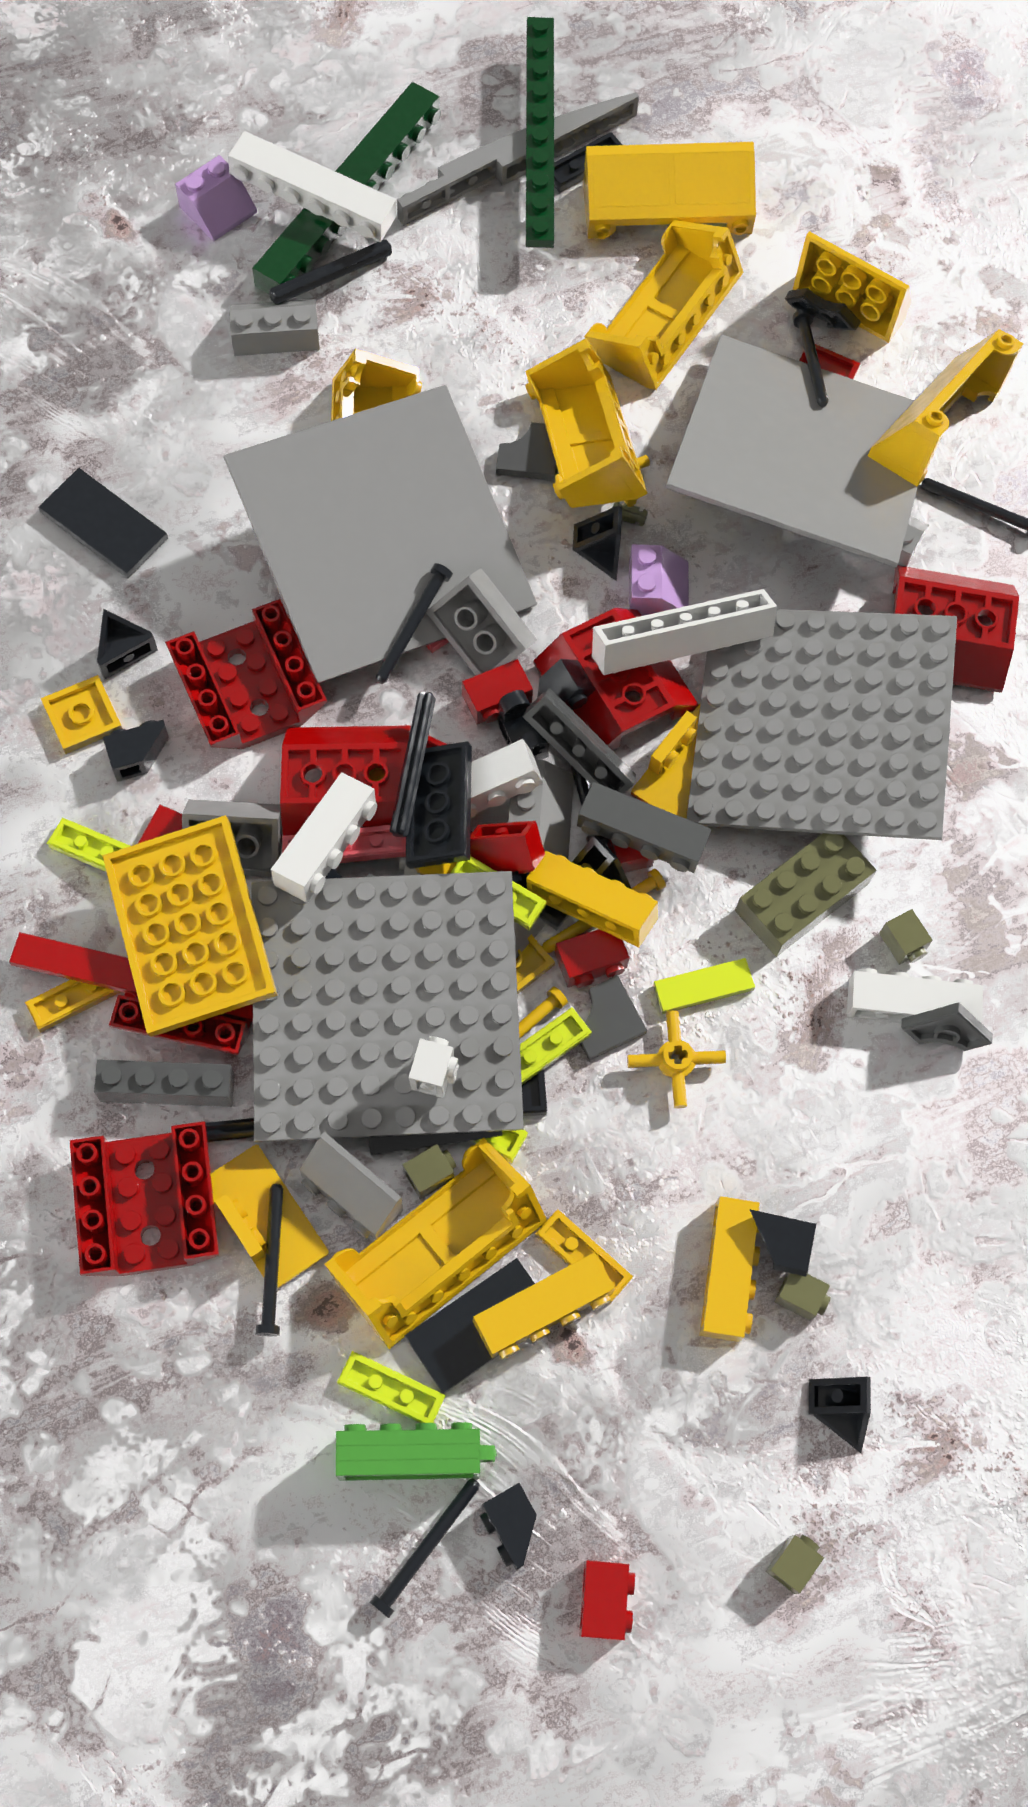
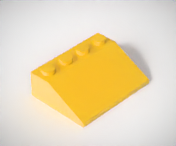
[792,231,911,343]

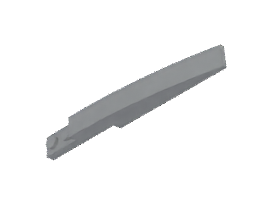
[397,93,639,226]

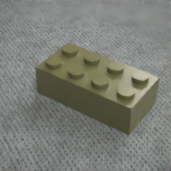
[735,833,877,957]

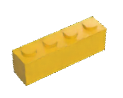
[526,851,658,948]
[699,1196,760,1342]
[473,1252,615,1360]

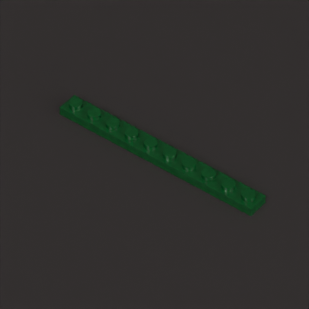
[525,17,554,248]

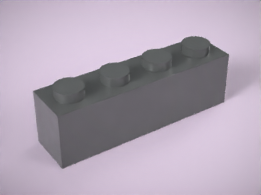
[523,687,636,794]
[577,782,712,873]
[94,1059,235,1107]

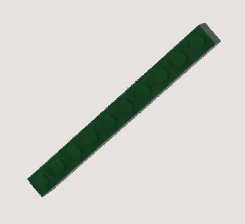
[252,81,441,295]

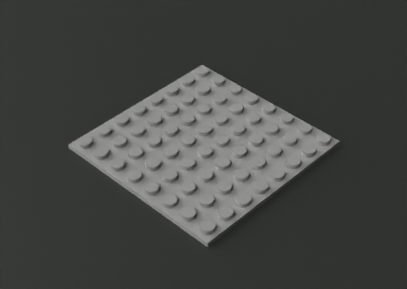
[665,334,918,567]
[223,385,537,684]
[687,609,957,840]
[251,871,524,1142]

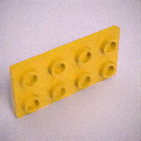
[631,703,701,819]
[211,1144,329,1290]

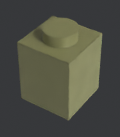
[879,909,933,965]
[402,1144,457,1199]
[774,1273,831,1321]
[765,1534,824,1594]

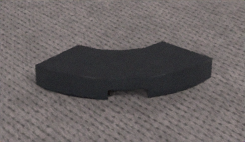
[785,288,861,331]

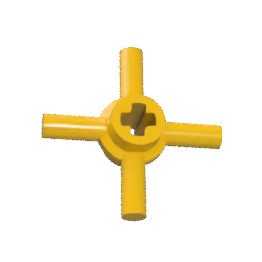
[627,1010,726,1109]

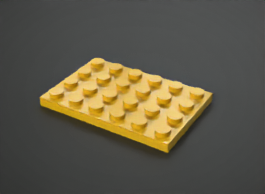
[102,815,278,1037]

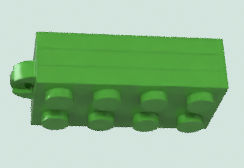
[336,1422,497,1481]

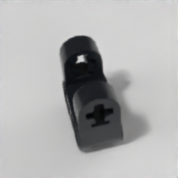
[497,690,549,760]

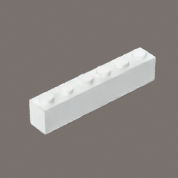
[228,131,396,242]
[592,589,777,675]

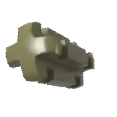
[612,502,648,526]

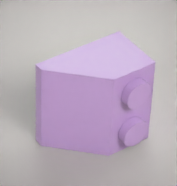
[175,155,257,242]
[629,544,689,615]

